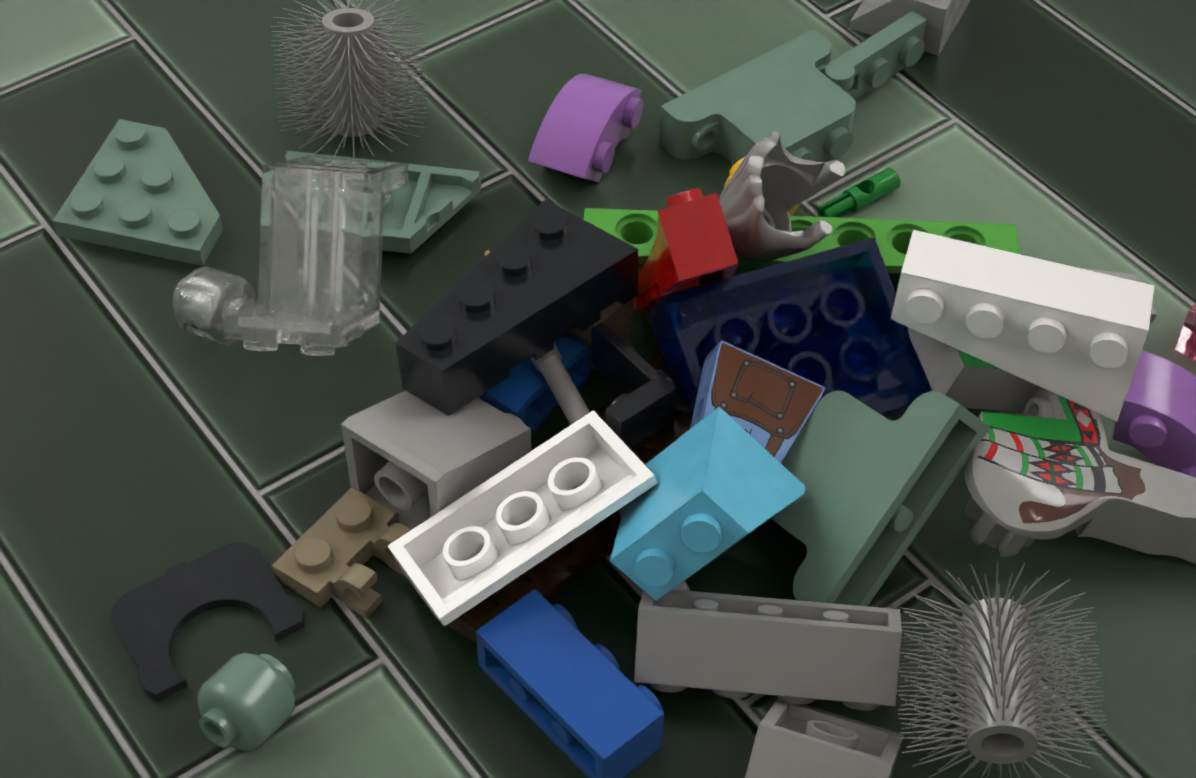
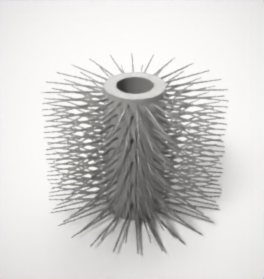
[270,0,428,159]
[897,561,1108,778]

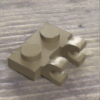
[271,487,412,619]

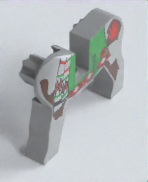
[908,267,1196,564]

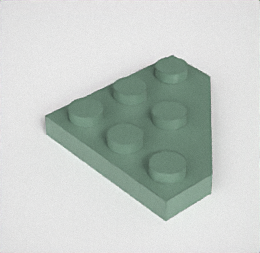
[53,119,223,266]

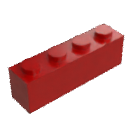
[633,188,738,315]

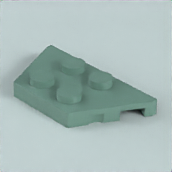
[285,151,481,254]

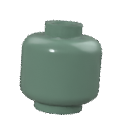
[197,653,295,751]

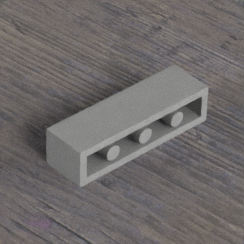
[634,590,902,710]

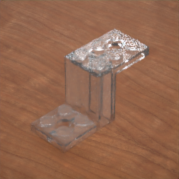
[224,156,408,356]

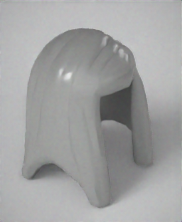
[719,131,846,262]

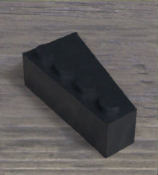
[395,199,639,416]

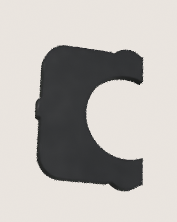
[111,543,305,701]

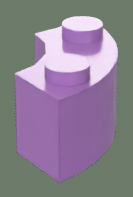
[528,73,644,182]
[1112,351,1196,477]

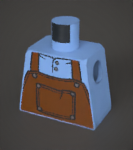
[690,340,825,463]

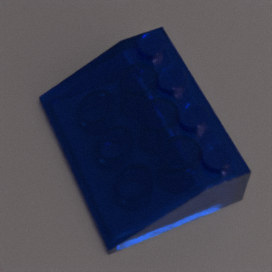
[650,237,931,415]

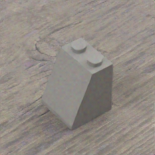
[341,391,532,529]

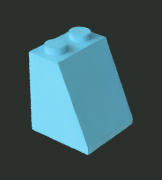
[610,407,806,601]

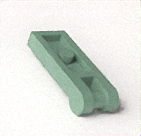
[824,10,927,100]

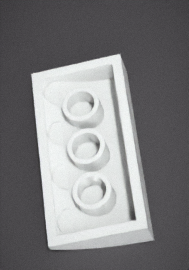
[388,410,658,626]

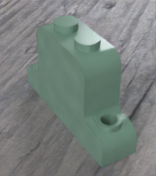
[659,28,856,165]
[771,391,990,606]

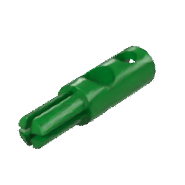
[817,168,901,217]

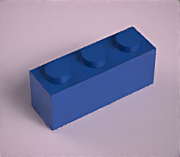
[476,589,664,778]

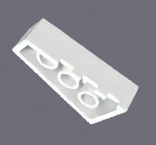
[891,230,1155,421]

